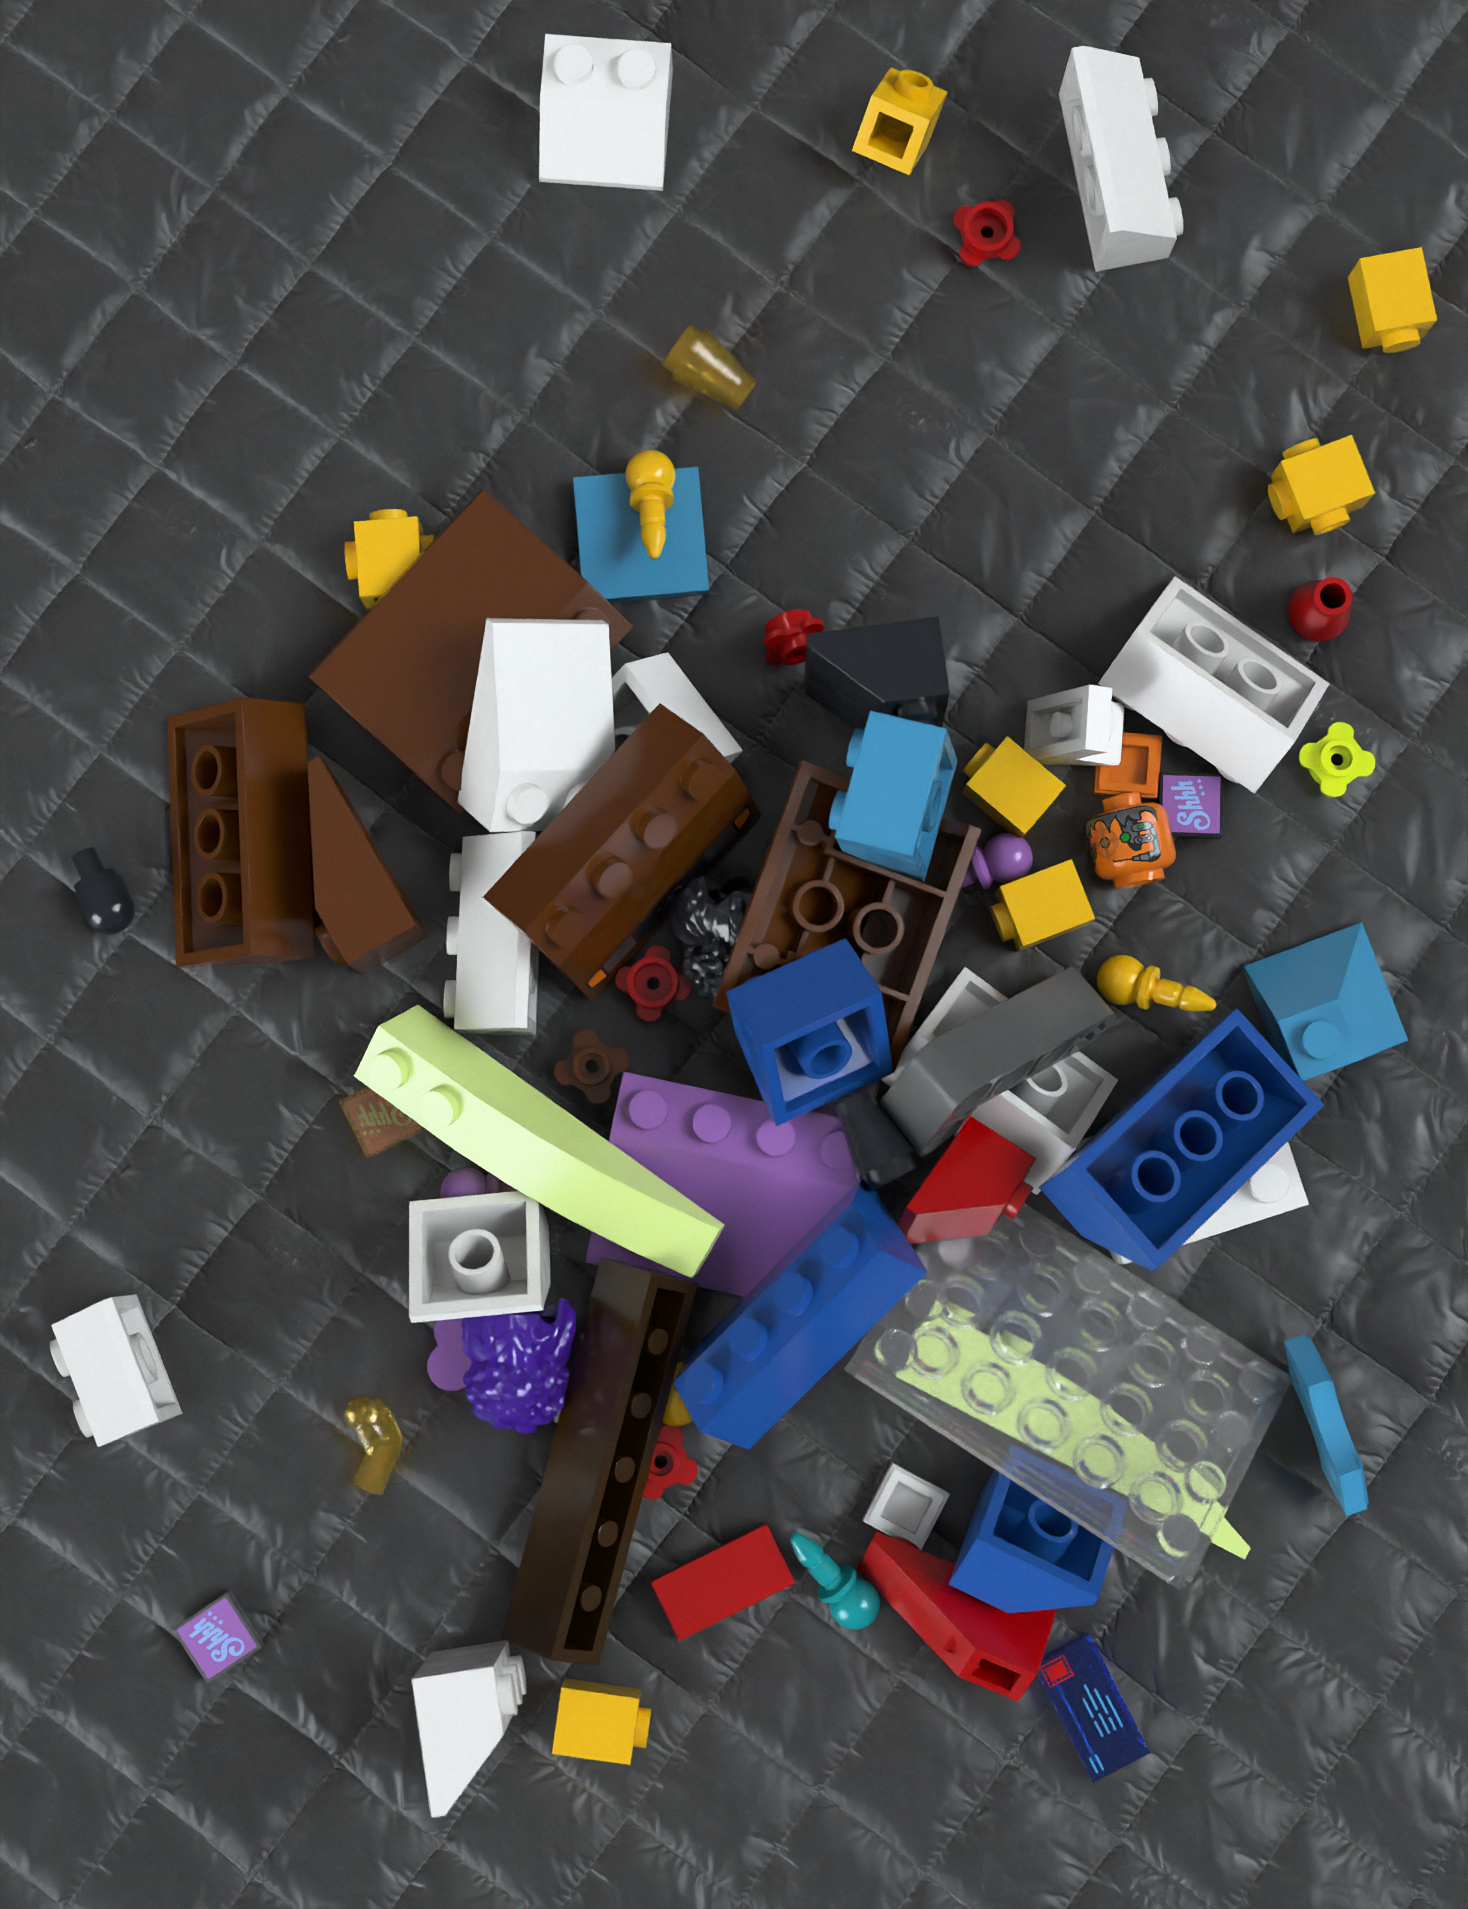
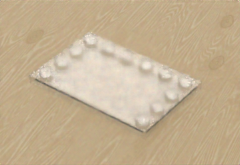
[843,1203,1293,1591]

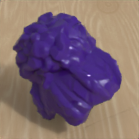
[461,1298,576,1433]

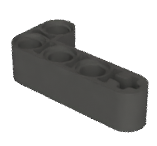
[879,967,1116,1156]

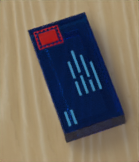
[1037,1632,1151,1783]

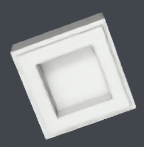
[862,1462,950,1550]

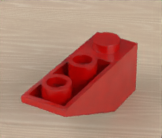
[857,1532,1057,1702]

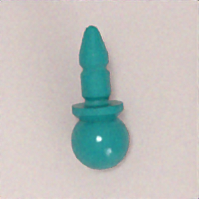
[790,1533,880,1630]

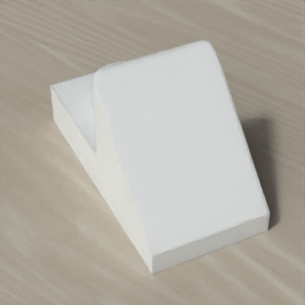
[1024,684,1124,766]

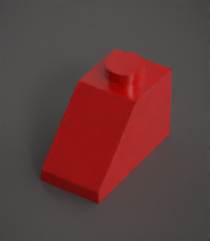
[897,1116,1036,1244]

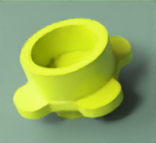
[1299,722,1375,798]

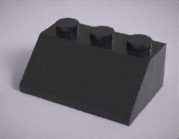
[804,616,950,730]

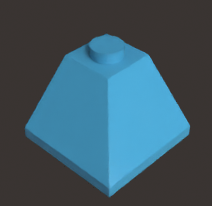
[1242,922,1408,1081]

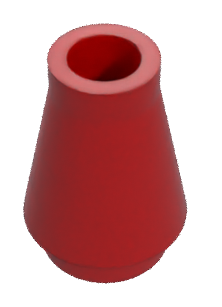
[1288,577,1352,642]

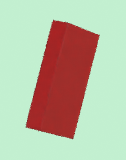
[651,1522,795,1641]

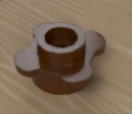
[554,1029,630,1104]

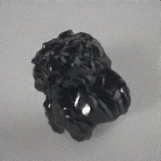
[669,875,754,1001]

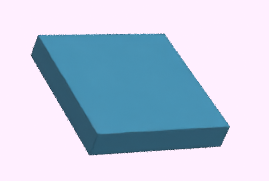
[573,467,709,603]

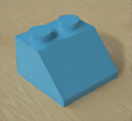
[829,711,958,883]

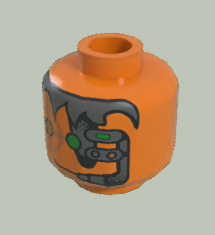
[1085,792,1176,890]

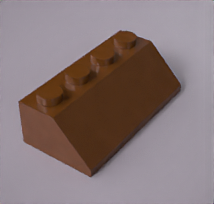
[167,697,316,968]

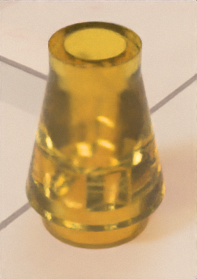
[661,324,758,411]

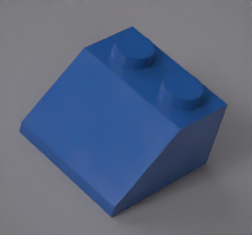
[727,938,893,1126]
[949,1446,1127,1613]

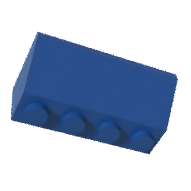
[1038,1008,1324,1271]
[673,1179,928,1450]

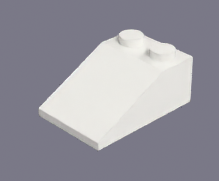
[457,618,615,832]

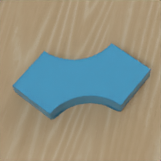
[1284,1334,1369,1516]

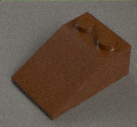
[308,756,429,975]

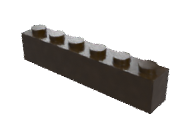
[501,1257,698,1666]

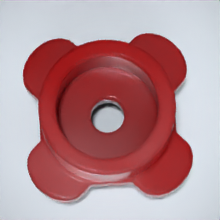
[953,199,1021,267]
[763,609,825,665]
[615,946,691,1022]
[643,1424,698,1500]

